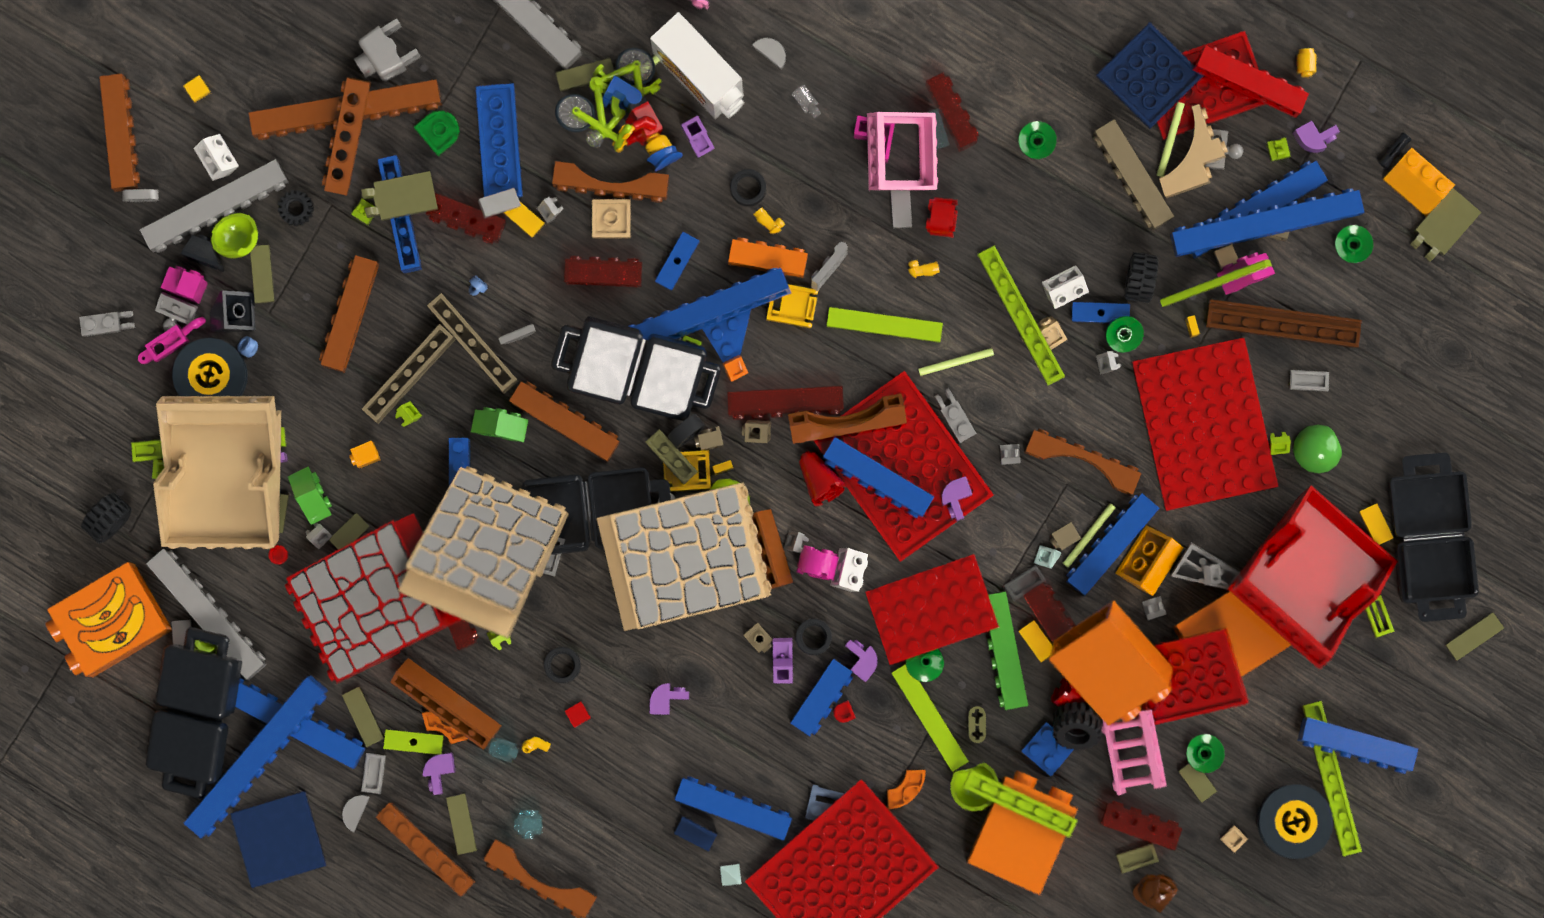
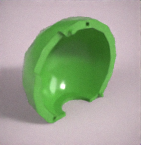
[1293,424,1342,473]

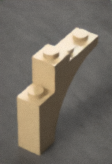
[1159,104,1228,198]

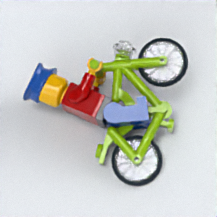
[555,48,683,172]

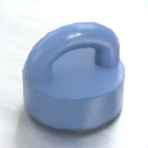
[469,276,488,296]
[237,336,258,358]

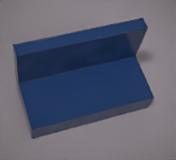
[674,816,717,852]

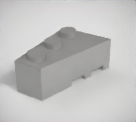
[1170,542,1240,590]

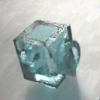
[488,738,519,762]
[514,810,543,838]

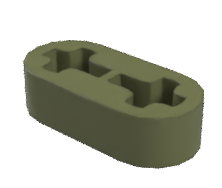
[968,706,986,743]

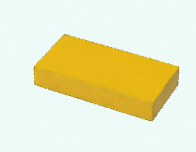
[503,201,545,238]
[1359,504,1393,545]
[1018,620,1052,663]

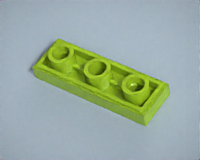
[383,730,444,755]

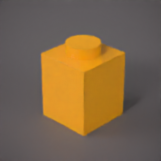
[349,441,381,468]

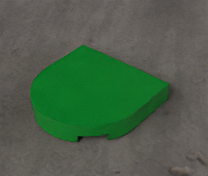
[414,111,460,157]

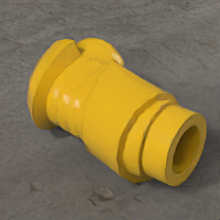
[754,207,785,234]
[908,260,940,278]

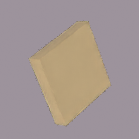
[592,199,631,238]

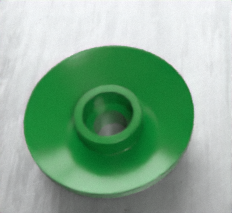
[1018,121,1057,159]
[1335,225,1374,263]
[1106,316,1144,353]
[906,649,944,682]
[1186,734,1225,773]

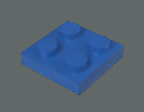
[1021,722,1074,777]

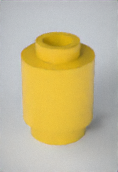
[1297,48,1316,77]

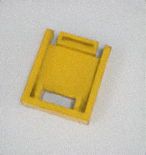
[766,284,818,328]
[663,450,711,492]

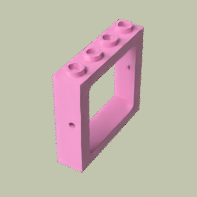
[867,112,938,190]

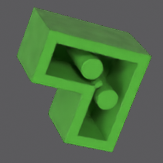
[471,407,528,442]
[288,466,332,525]

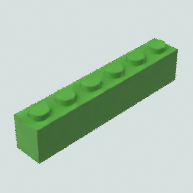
[987,592,1028,710]

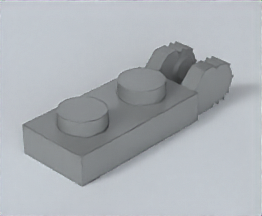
[811,242,848,291]
[79,311,135,337]
[934,388,977,444]

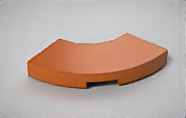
[422,711,468,744]
[887,770,926,809]

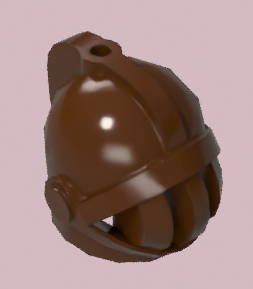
[1133,874,1178,914]

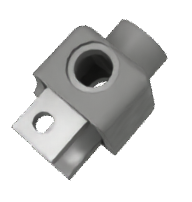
[354,18,421,81]

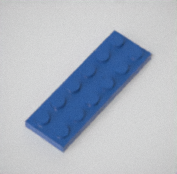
[476,83,523,197]

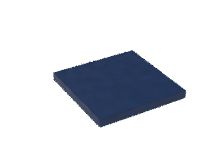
[1096,22,1204,129]
[231,791,327,888]

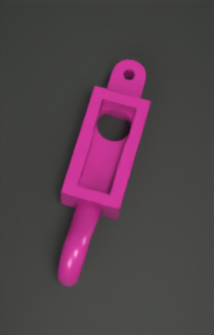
[138,317,206,364]

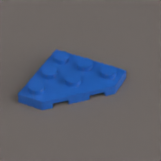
[702,310,751,363]

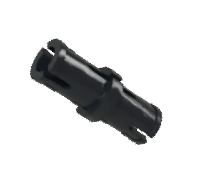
[1378,132,1412,169]

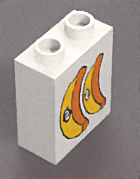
[650,12,744,119]

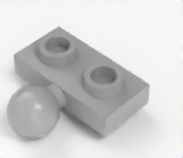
[1205,130,1243,170]
[155,292,198,332]

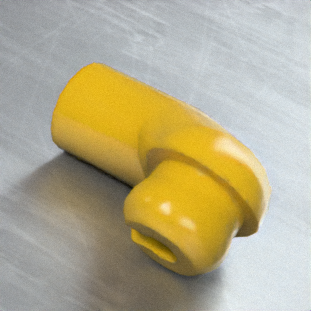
[522,737,551,753]

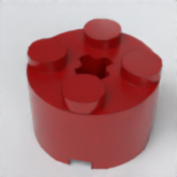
[926,197,958,238]

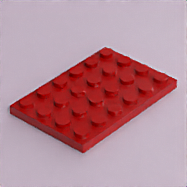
[1156,31,1266,140]
[865,554,1000,665]
[1136,628,1249,728]

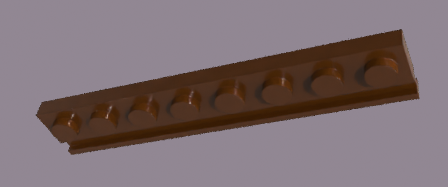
[1206,299,1362,348]

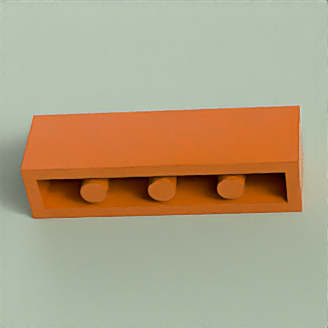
[728,237,808,278]

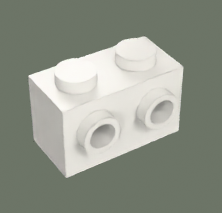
[194,134,238,180]
[1042,265,1089,309]
[831,548,868,592]

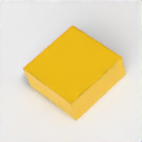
[184,76,210,102]
[1185,315,1200,338]
[713,460,733,475]

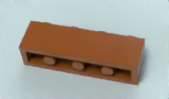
[752,509,793,589]

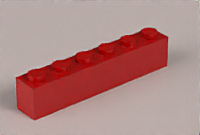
[1193,46,1309,118]

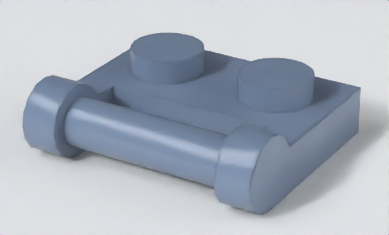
[805,784,846,820]

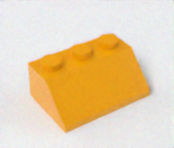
[1383,147,1455,217]
[1115,525,1184,596]

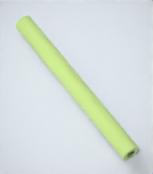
[1157,102,1185,177]
[918,348,994,376]
[1063,503,1116,568]

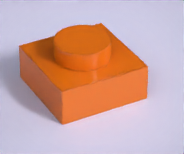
[722,355,748,382]

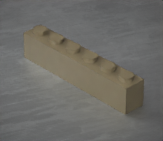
[1093,119,1174,231]
[427,293,519,394]
[362,324,456,424]

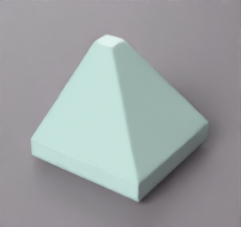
[1034,545,1061,568]
[720,864,742,886]

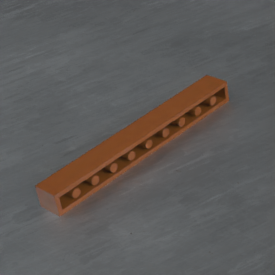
[249,80,442,140]

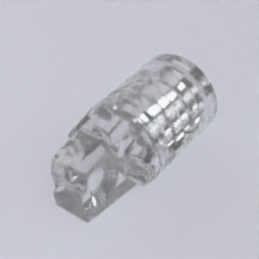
[791,84,821,119]

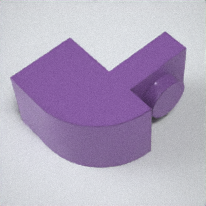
[680,115,715,158]
[1293,121,1340,153]
[941,476,972,522]
[773,638,793,683]
[845,639,877,682]
[650,683,689,715]
[423,753,456,795]

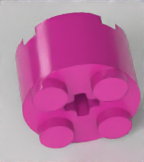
[796,545,839,581]

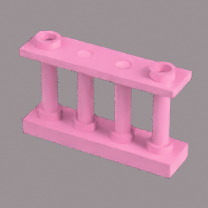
[1102,710,1167,795]

